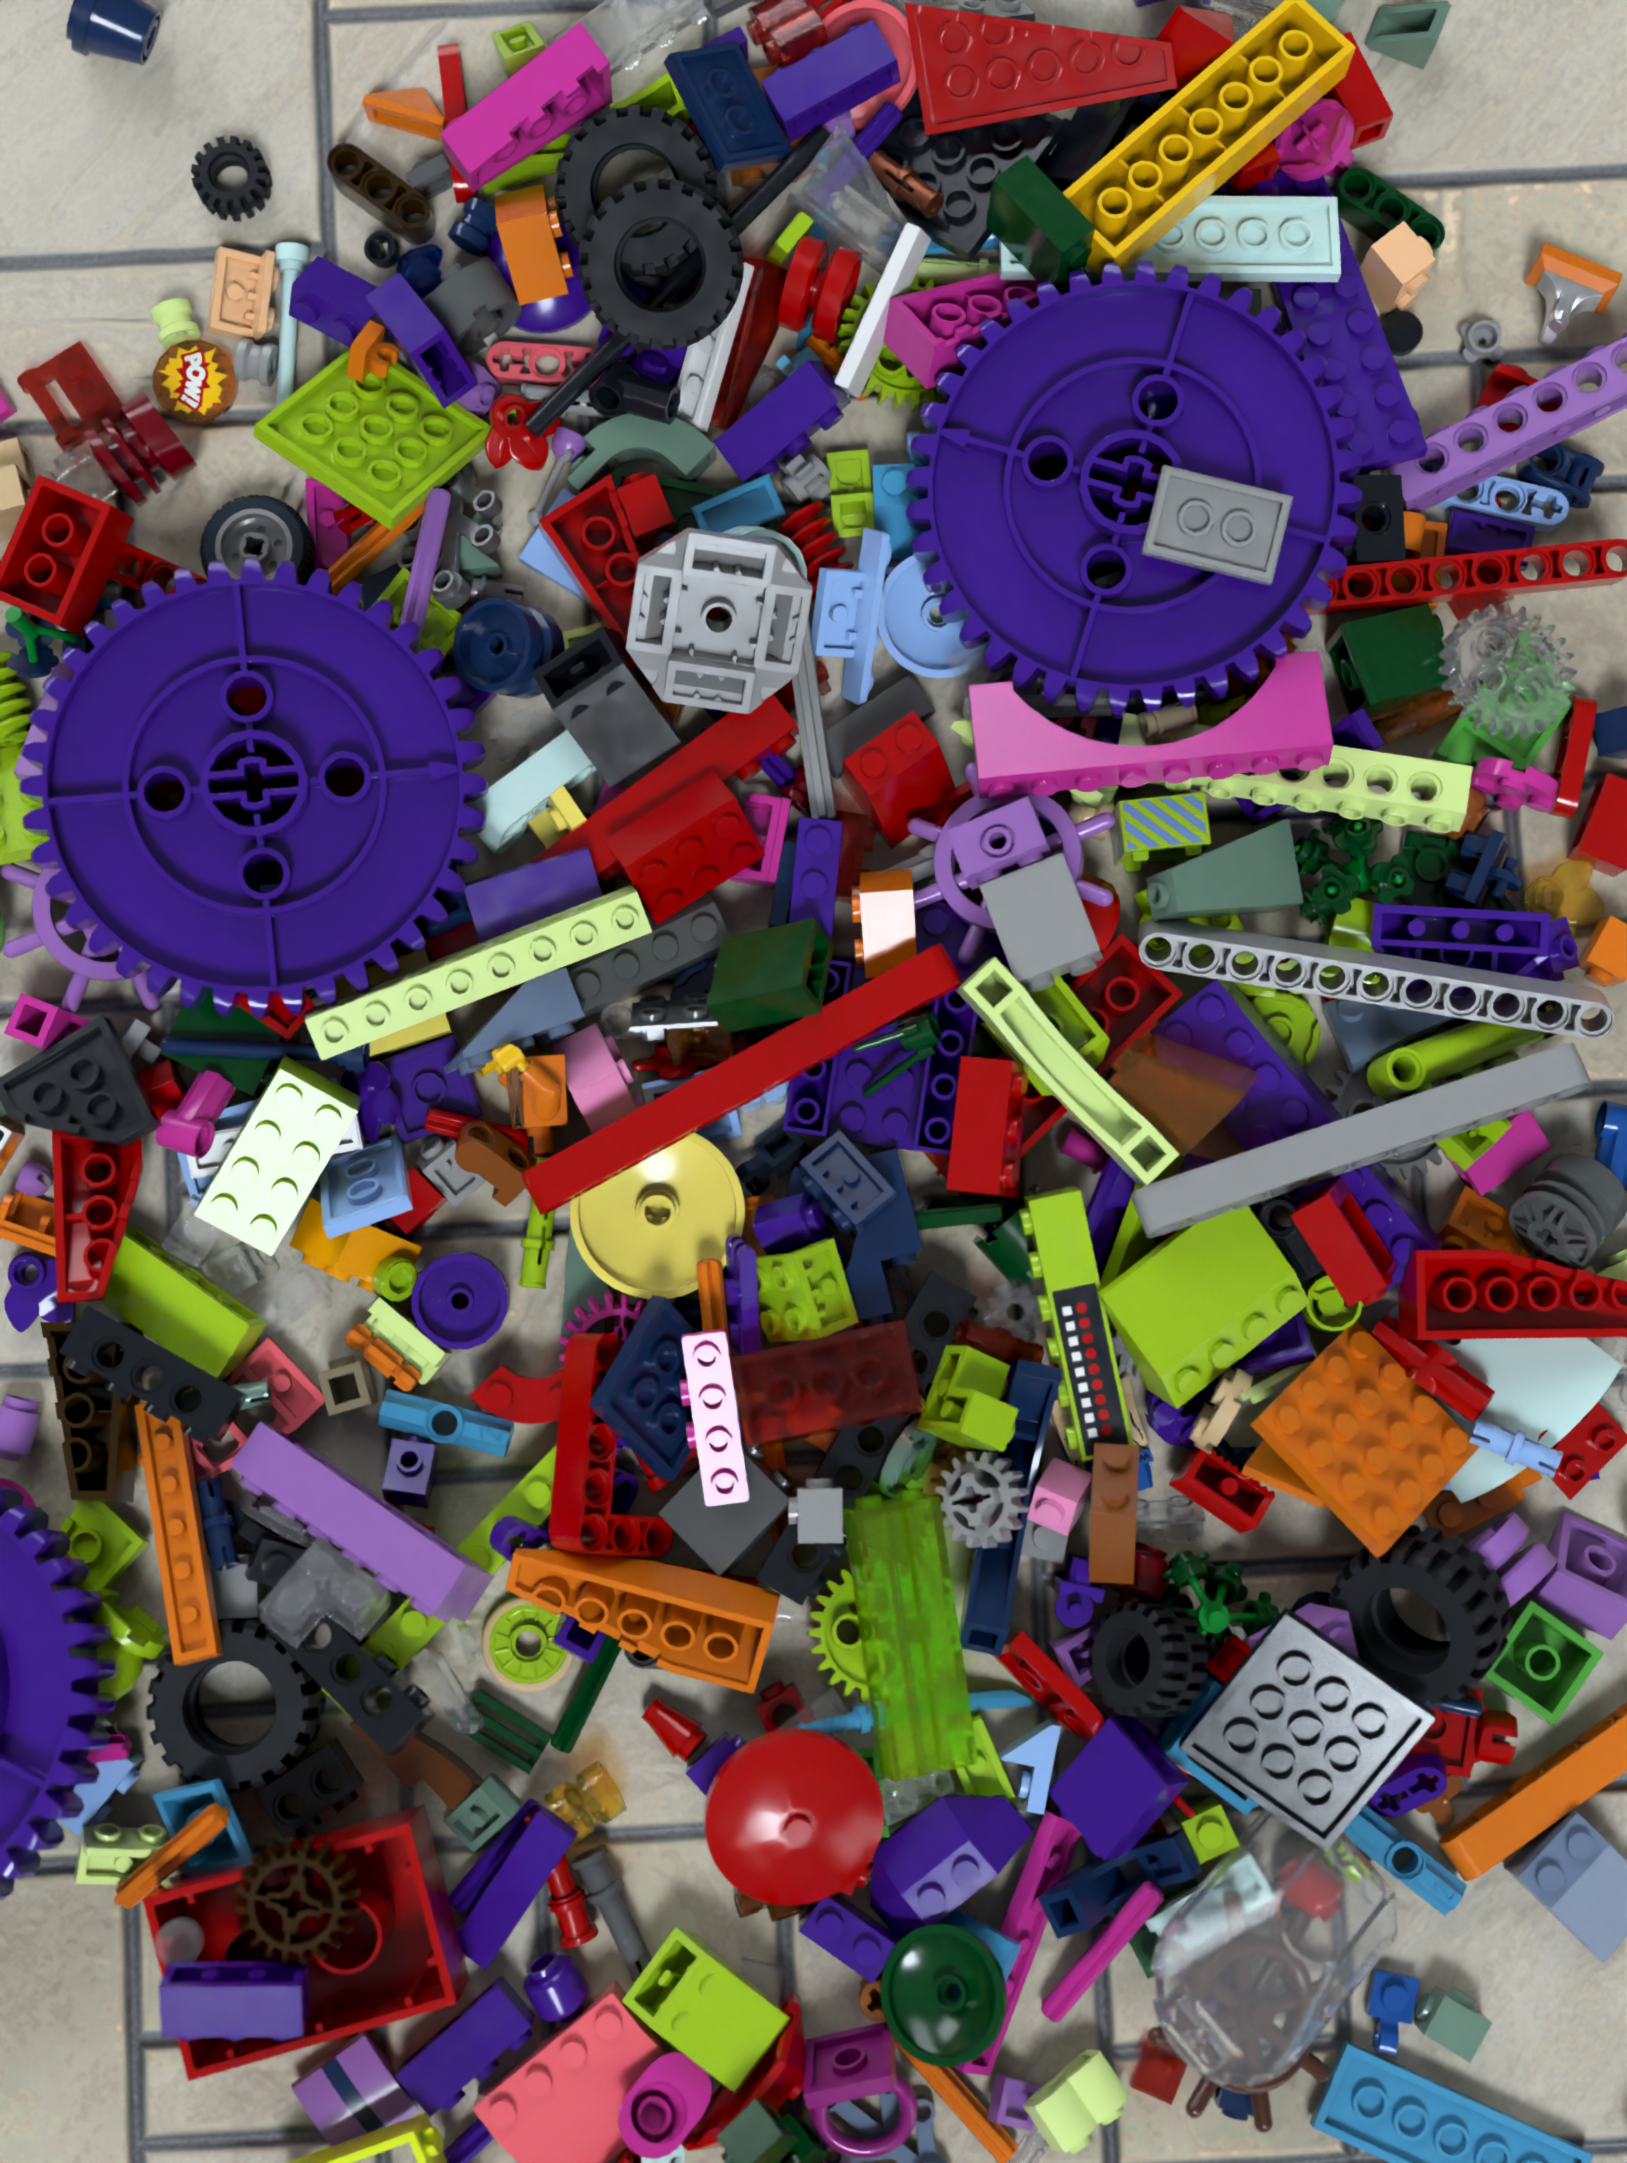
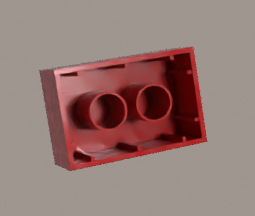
[142,1805,470,2081]

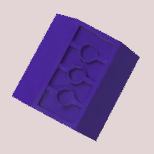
[782,960,978,1155]

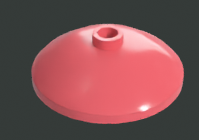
[804,0,918,130]

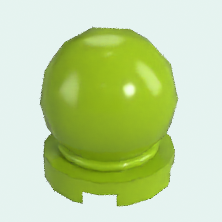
[90,1589,170,1701]

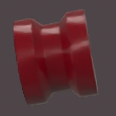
[779,765,811,818]

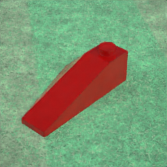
[52,1131,144,1304]

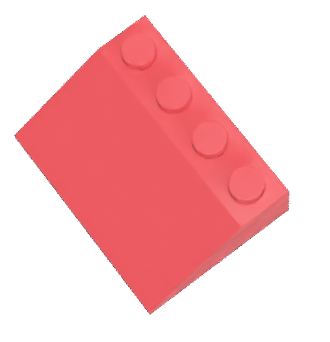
[472,1980,672,2163]

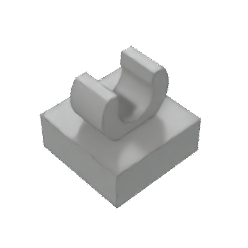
[119,1015,161,1064]

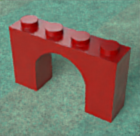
[1228,32,1394,194]

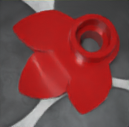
[485,394,562,471]
[631,1041,717,1080]

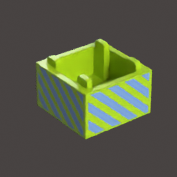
[1110,792,1211,873]

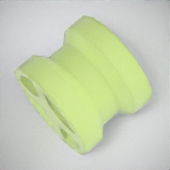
[150,298,201,349]

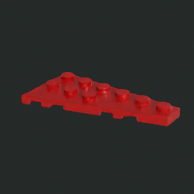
[904,2,1178,136]

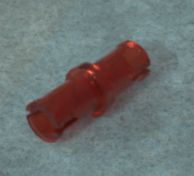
[955,1318,1044,1365]

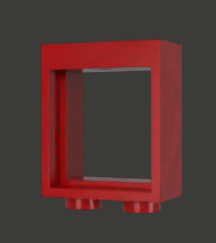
[1290,1176,1398,1308]

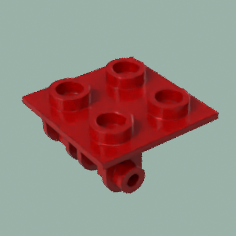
[1538,1402,1627,1500]

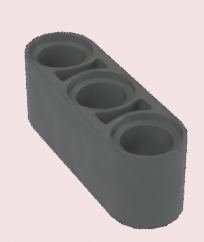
[825,676,936,779]

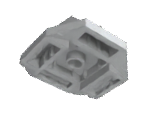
[626,528,813,715]

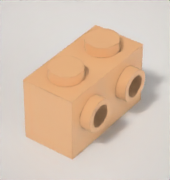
[1359,221,1436,316]

